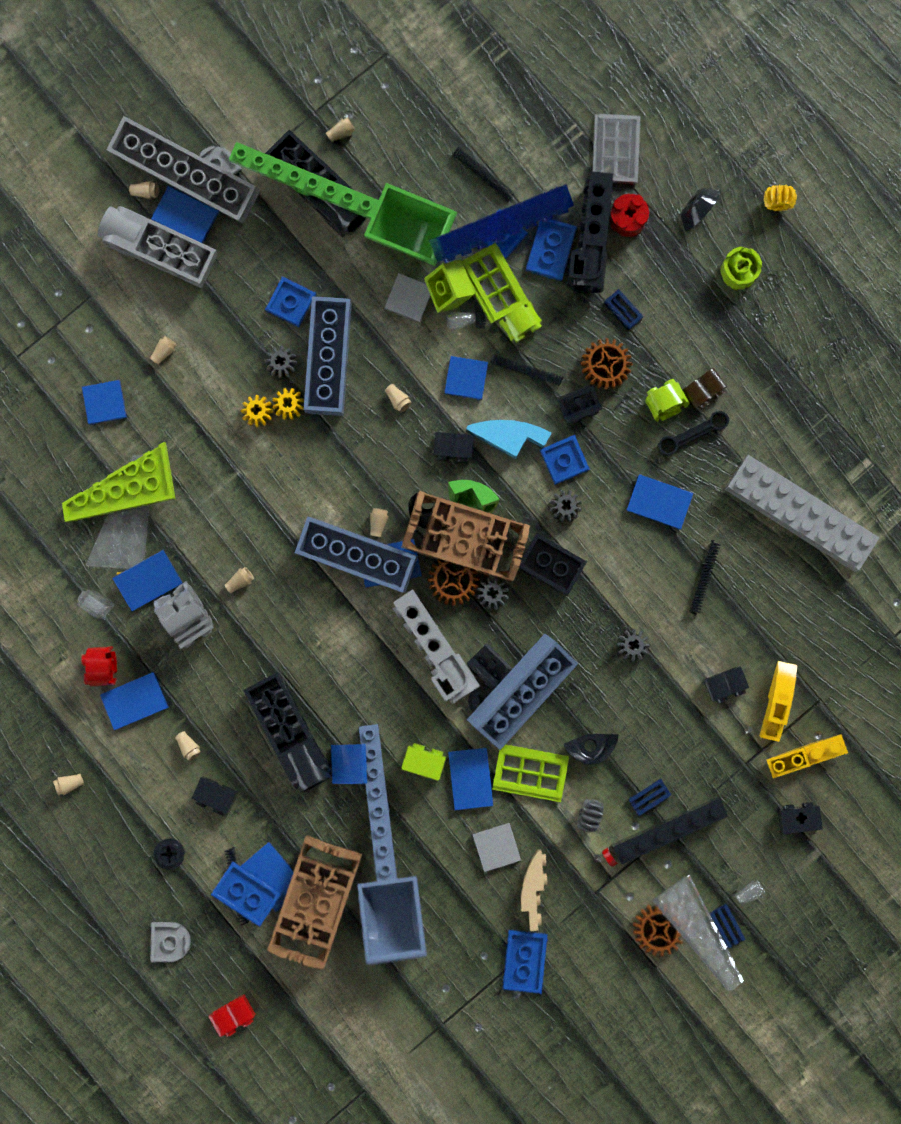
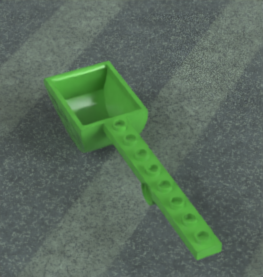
[229,142,457,266]

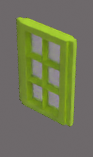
[462,243,529,324]
[492,744,569,802]

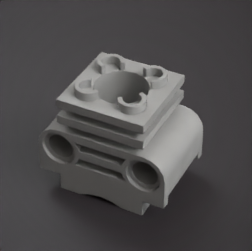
[154,581,214,649]

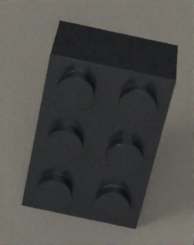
[518,533,587,596]

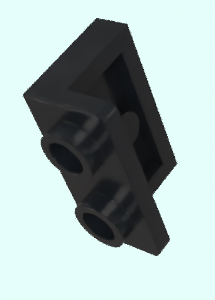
[556,384,603,424]
[467,643,513,690]

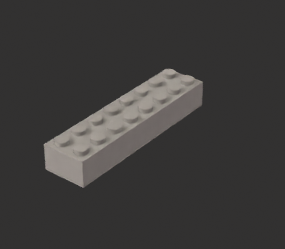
[106,116,260,224]
[724,455,879,572]

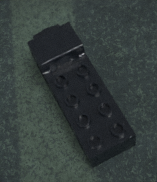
[265,129,367,238]
[567,171,614,294]
[243,672,332,793]

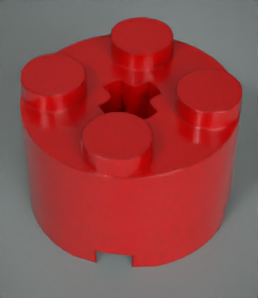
[609,194,649,237]
[82,646,117,686]

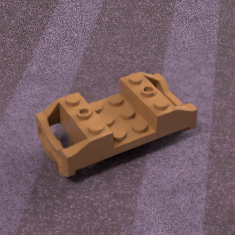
[401,491,530,582]
[267,835,362,969]

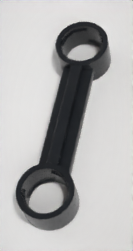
[658,411,729,457]

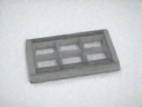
[593,114,640,184]

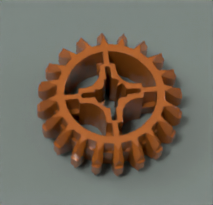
[581,338,633,390]
[427,559,479,606]
[633,903,686,957]

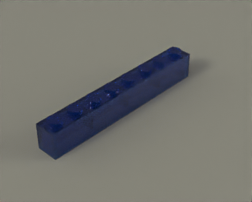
[429,184,574,264]

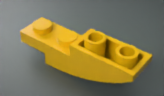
[759,661,797,742]
[767,734,848,778]

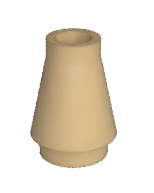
[326,117,355,142]
[129,180,159,200]
[150,336,177,365]
[385,384,412,413]
[370,508,389,537]
[225,567,254,594]
[175,731,201,761]
[54,774,84,796]

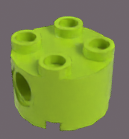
[720,247,762,290]
[498,302,543,343]
[645,379,690,422]

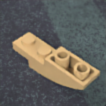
[521,849,547,931]

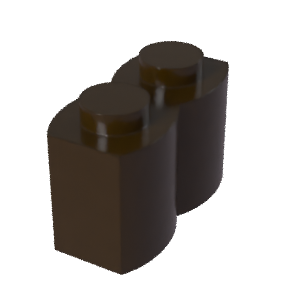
[682,368,727,410]

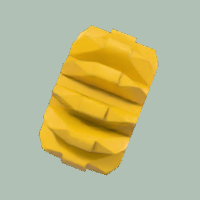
[764,184,797,212]
[272,388,304,420]
[241,395,274,428]

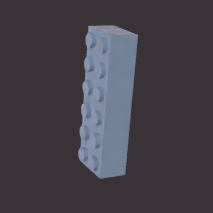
[304,296,352,416]
[295,517,418,593]
[467,634,578,750]

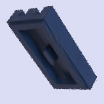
[604,289,644,330]
[628,778,671,816]
[709,904,745,949]

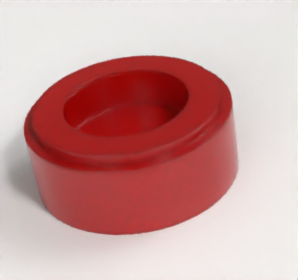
[602,847,619,867]

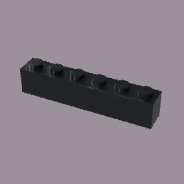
[612,797,728,865]

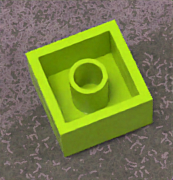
[424,259,475,313]
[401,743,446,780]

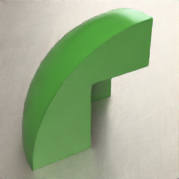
[448,480,500,513]

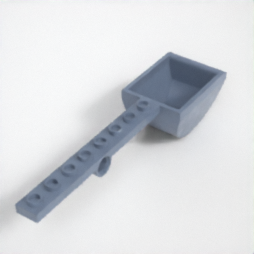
[358,724,427,965]

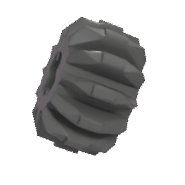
[265,346,298,379]
[550,490,582,522]
[477,577,509,610]
[617,629,650,662]
[577,799,604,832]

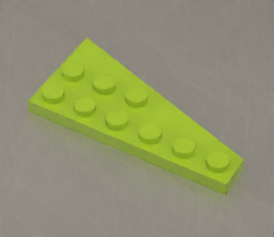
[62,442,176,523]

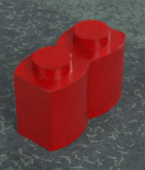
[208,994,256,1037]

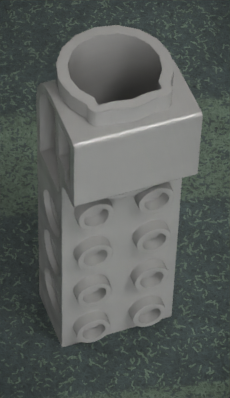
[97,206,218,288]
[393,590,480,704]

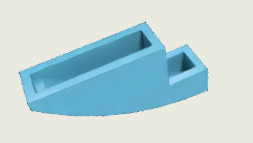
[466,420,551,459]

